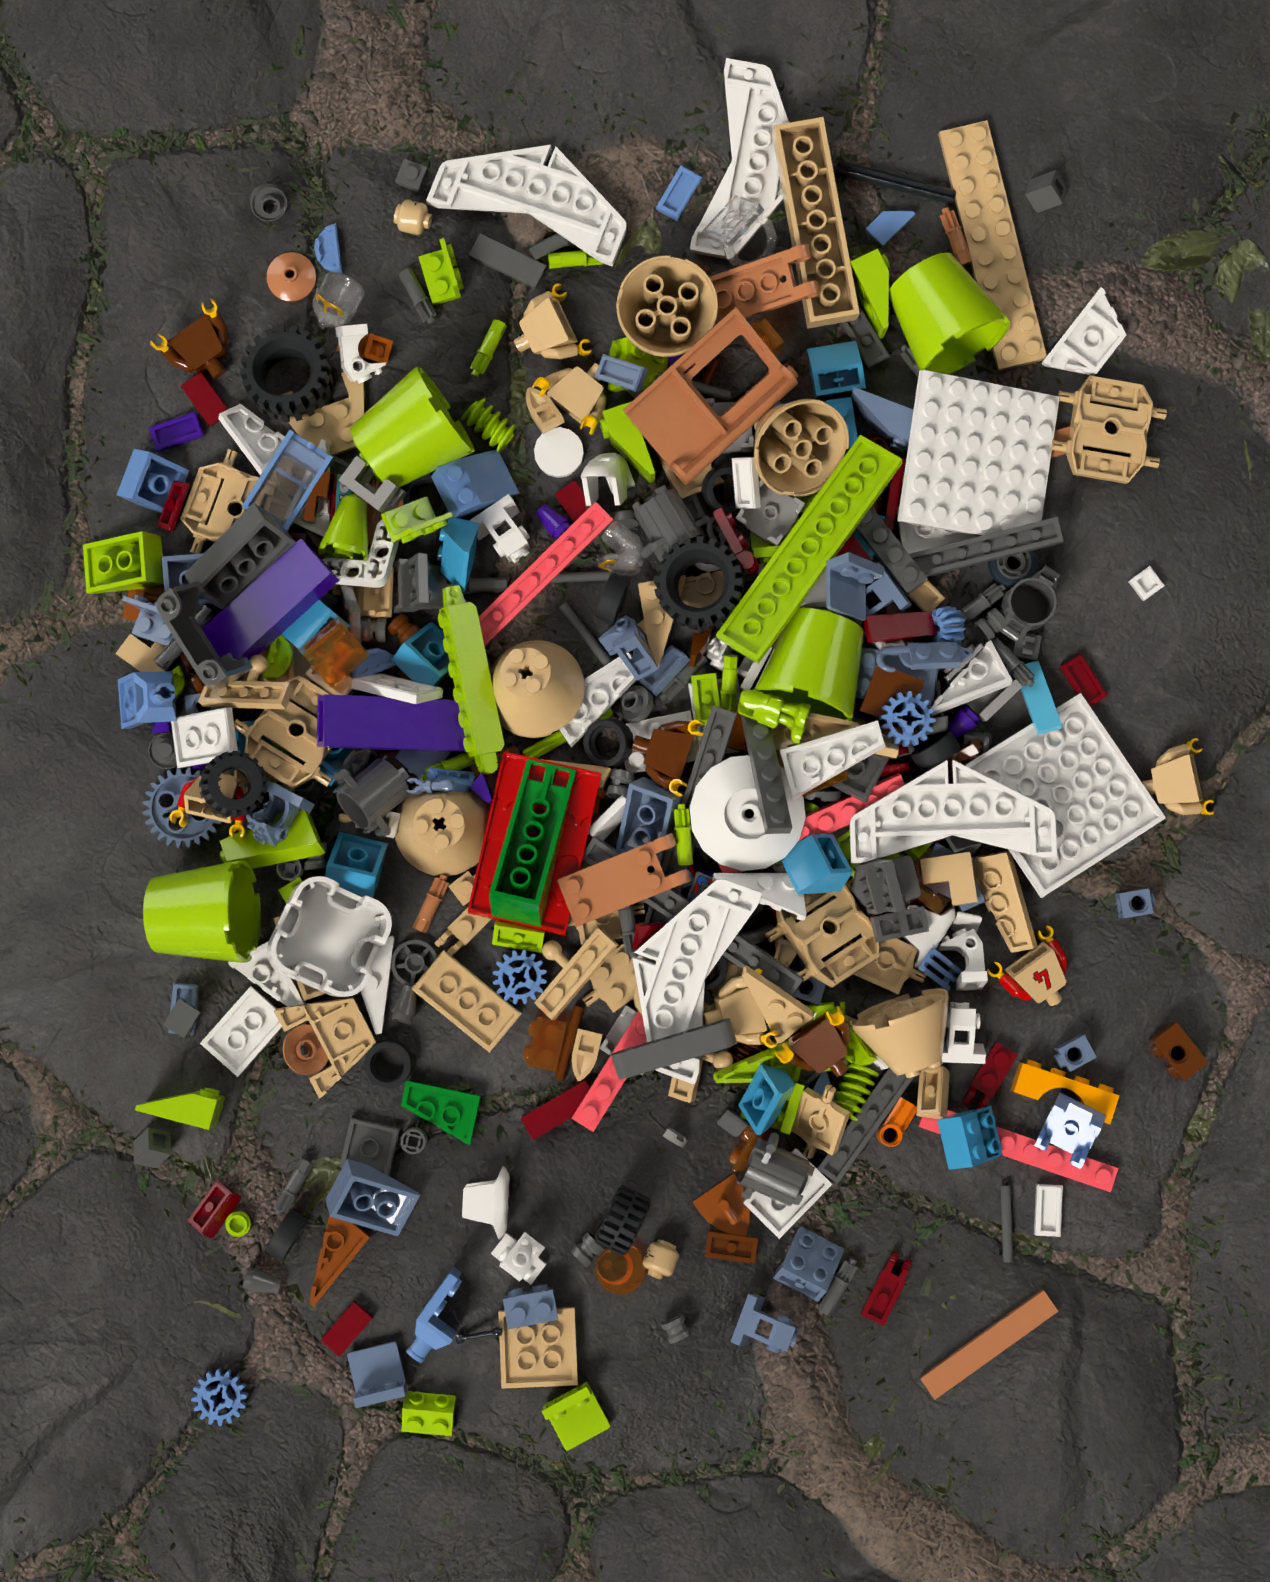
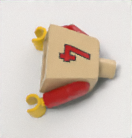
[169,770,246,841]
[987,926,1067,1006]

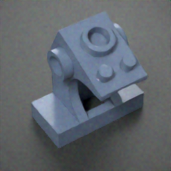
[848,563,912,626]
[598,615,659,680]
[246,780,315,847]
[730,1294,798,1354]

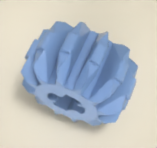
[931,606,966,646]

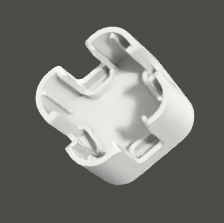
[267,876,392,997]

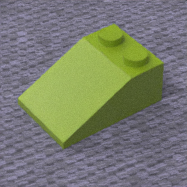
[850,249,890,340]
[599,402,655,483]
[83,531,164,594]
[135,1087,225,1130]

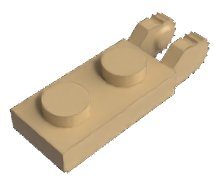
[435,908,492,956]

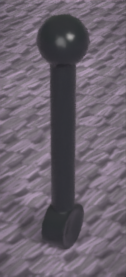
[454,1327,503,1344]

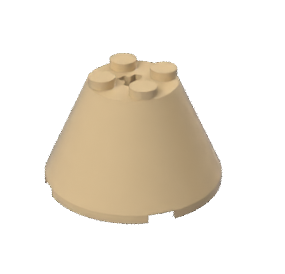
[616,256,718,357]
[754,399,849,497]
[490,640,585,738]
[395,784,491,876]
[850,988,949,1078]

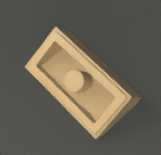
[916,1066,950,1119]

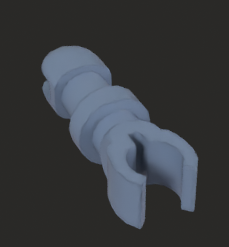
[406,778,455,794]

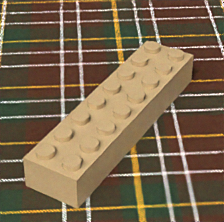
[772,117,860,329]

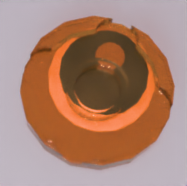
[595,1246,645,1295]

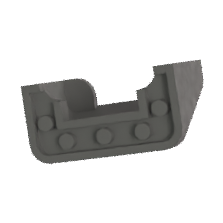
[157,581,253,691]

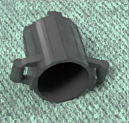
[632,485,710,562]
[1000,565,1060,642]
[333,755,412,837]
[736,1133,815,1206]

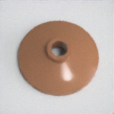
[267,252,316,302]
[283,1024,329,1075]

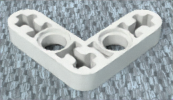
[323,520,399,588]

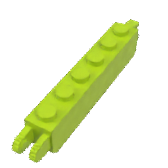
[438,585,505,775]

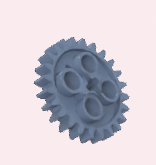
[142,767,223,849]

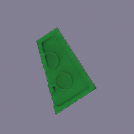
[401,1080,481,1146]

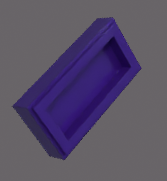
[148,411,205,452]

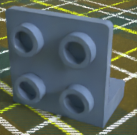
[826,552,884,621]
[122,595,174,646]
[773,1226,844,1302]
[347,1341,408,1408]

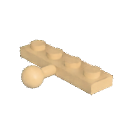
[198,655,294,709]
[534,928,618,1020]
[668,1002,733,1103]

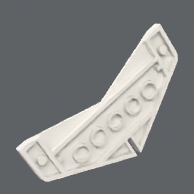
[690,58,789,259]
[426,145,627,267]
[850,760,1057,864]
[632,878,763,1085]

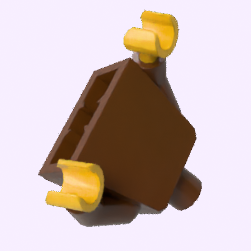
[150,298,229,379]
[632,720,705,797]
[774,1006,850,1077]

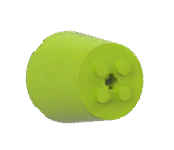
[889,253,1010,375]
[350,366,475,488]
[755,608,864,721]
[143,861,261,963]

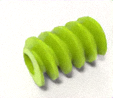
[461,398,516,452]
[833,1064,879,1121]

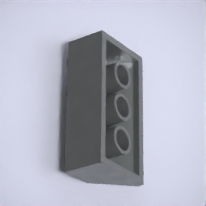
[184,503,296,610]

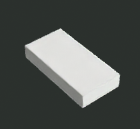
[732,457,761,509]
[589,796,626,841]
[1034,1184,1063,1237]

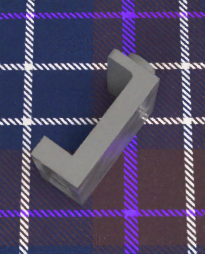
[941,643,1023,722]

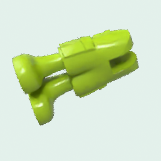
[737,689,812,744]

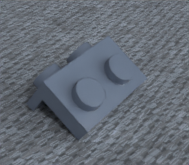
[503,1283,559,1329]

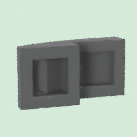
[870,906,929,943]

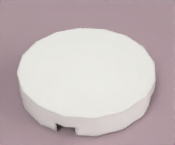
[534,427,584,478]

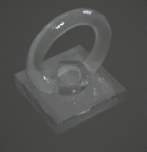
[702,195,777,268]

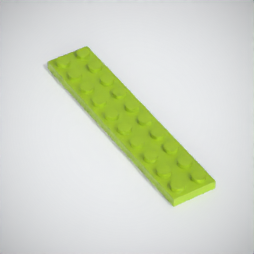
[716,435,903,664]

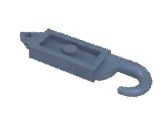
[876,641,974,672]

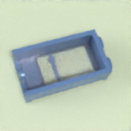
[242,430,334,532]

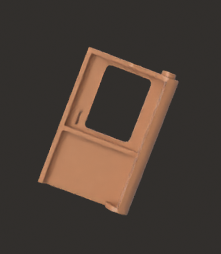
[623,307,798,485]

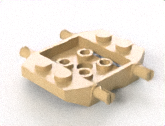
[1051,376,1167,484]
[180,449,292,554]
[234,676,333,790]
[765,878,879,988]

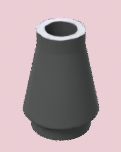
[391,985,417,1024]
[242,1267,281,1294]

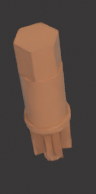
[940,207,972,266]
[413,874,449,933]

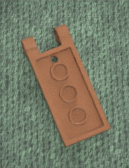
[709,244,821,326]
[557,833,691,927]

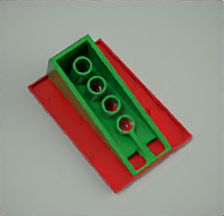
[468,751,602,936]

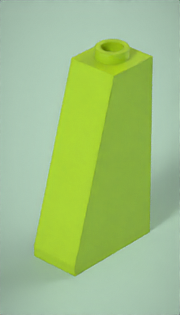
[220,809,326,869]

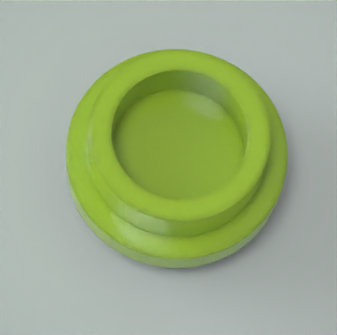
[225,1211,251,1237]

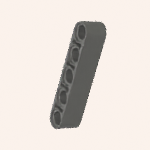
[611,1018,737,1079]

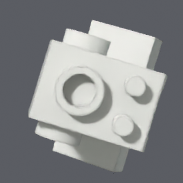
[335,324,386,384]
[469,494,530,564]
[706,637,772,691]
[938,928,988,991]
[942,1002,986,1064]
[491,1232,547,1284]

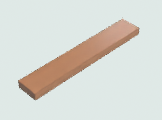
[919,1289,1058,1400]

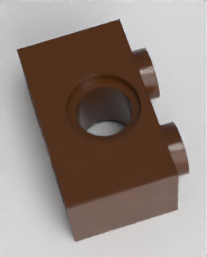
[1149,1021,1209,1081]

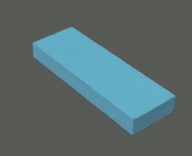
[1021,661,1062,735]

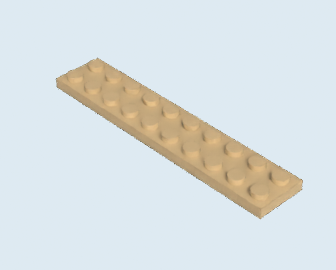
[938,120,1047,371]

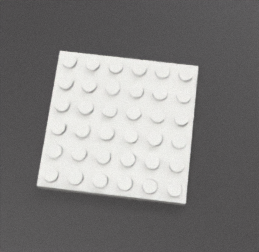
[897,370,1059,536]
[965,693,1166,898]

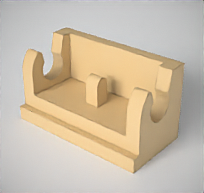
[356,565,394,619]

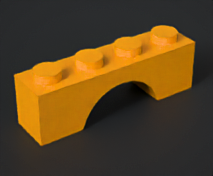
[1010,1059,1120,1124]

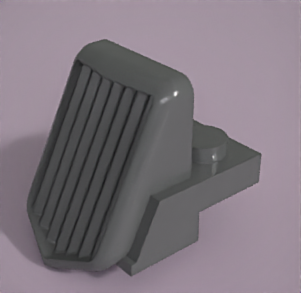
[392,553,447,614]
[852,856,921,914]

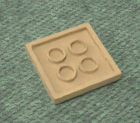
[498,1307,578,1389]

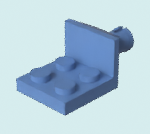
[118,671,177,729]
[406,1267,462,1363]

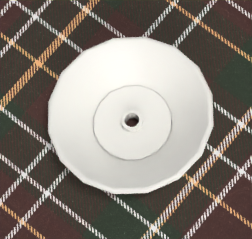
[690,755,806,871]

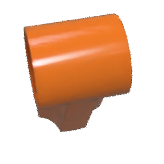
[876,1097,917,1147]

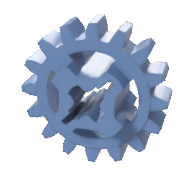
[879,691,936,747]
[493,950,547,1004]
[191,1368,248,1426]

